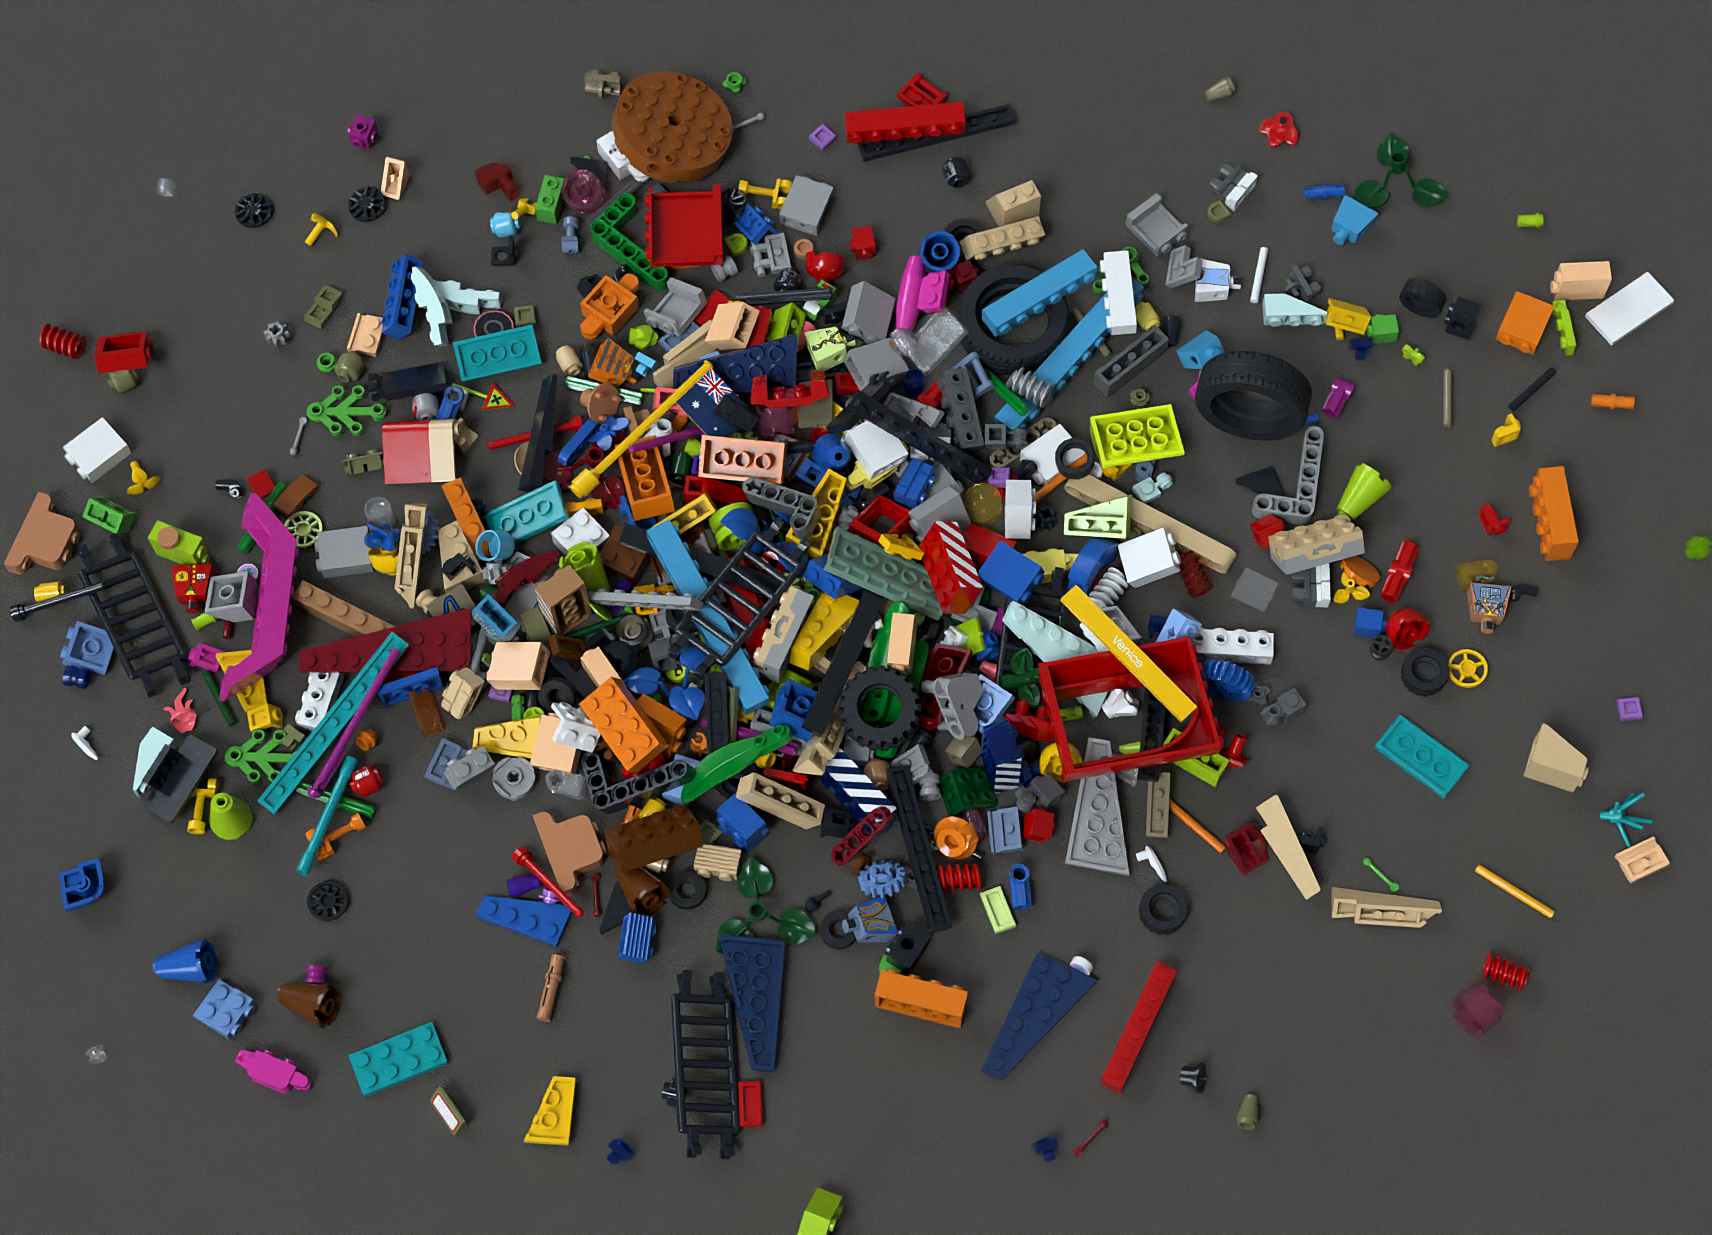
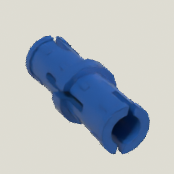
[1304,184,1345,200]

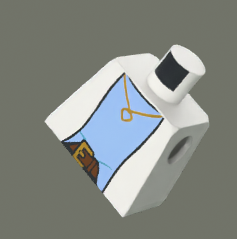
[1195,259,1241,302]

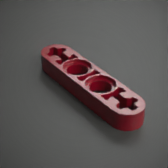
[831,806,892,866]

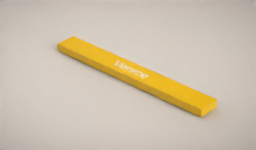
[1060,585,1197,722]

